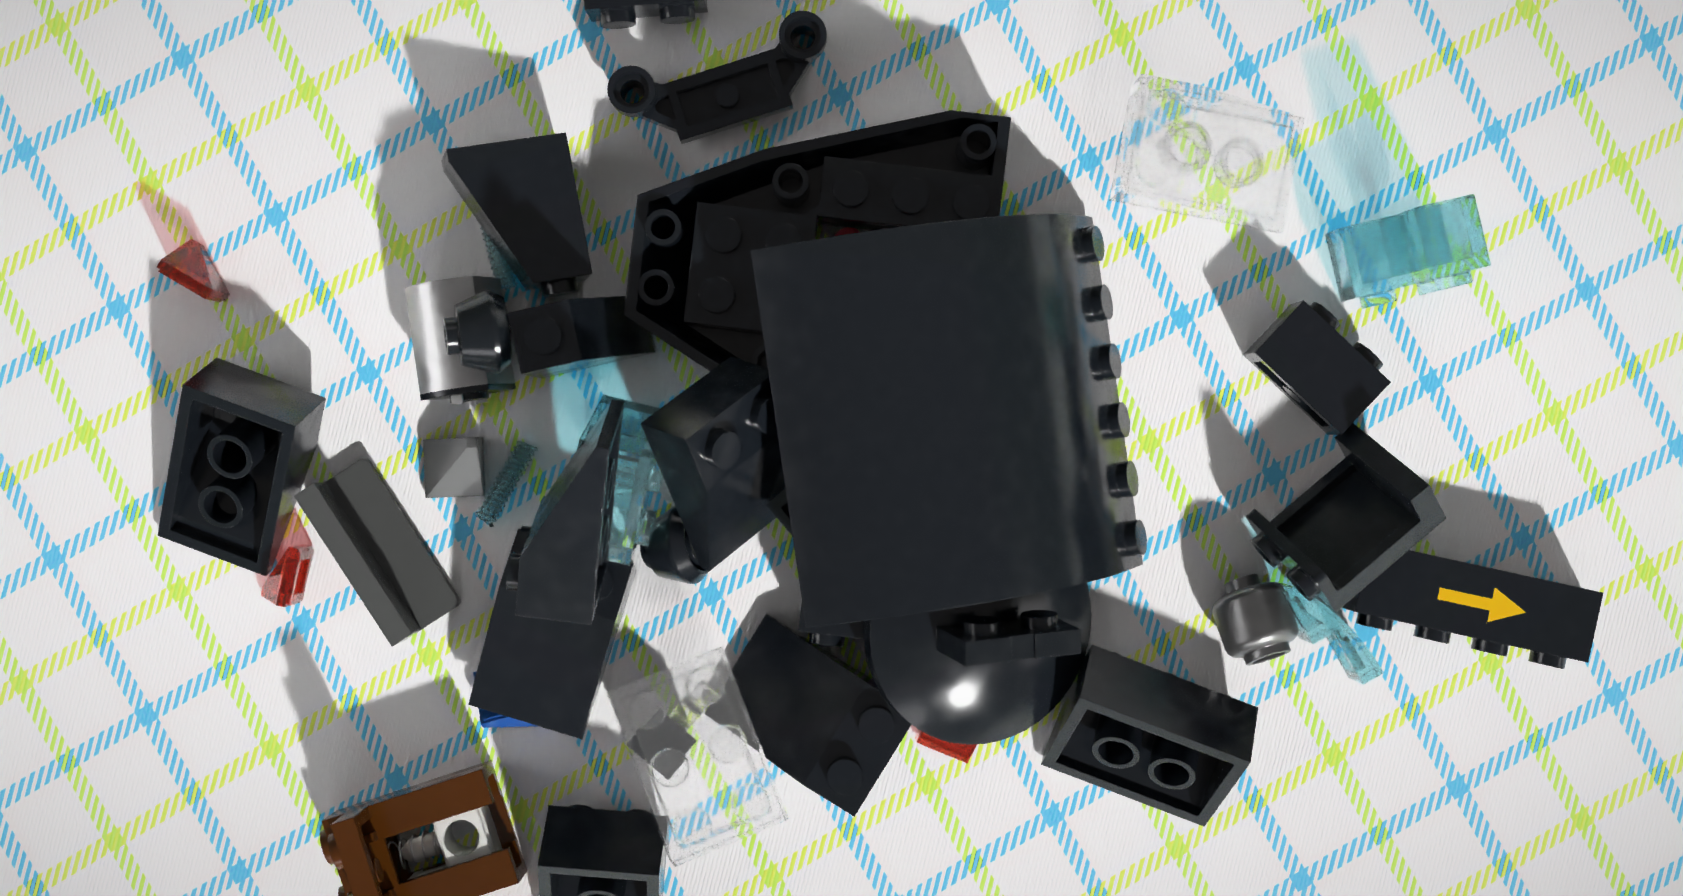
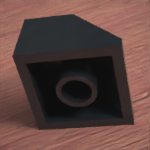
[537,804,667,896]

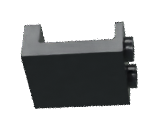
[1245,423,1446,613]

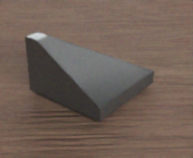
[423,437,486,498]

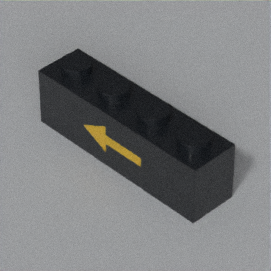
[1342,550,1604,669]

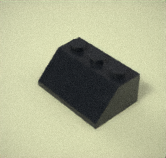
[1041,644,1258,827]

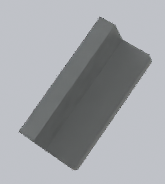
[294,458,461,647]

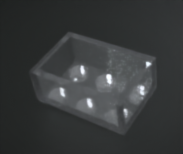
[605,646,790,867]

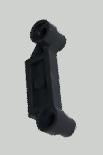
[607,11,827,144]

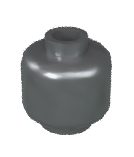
[1212,574,1299,666]

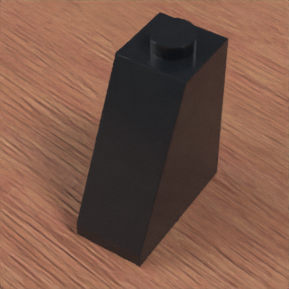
[441,132,593,298]
[507,296,656,379]

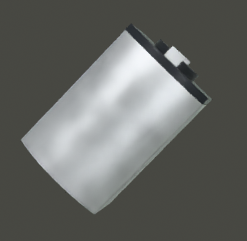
[405,276,516,405]

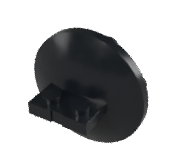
[863,583,1092,745]

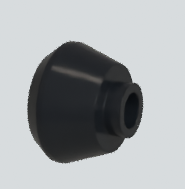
[443,290,511,374]
[640,506,709,584]

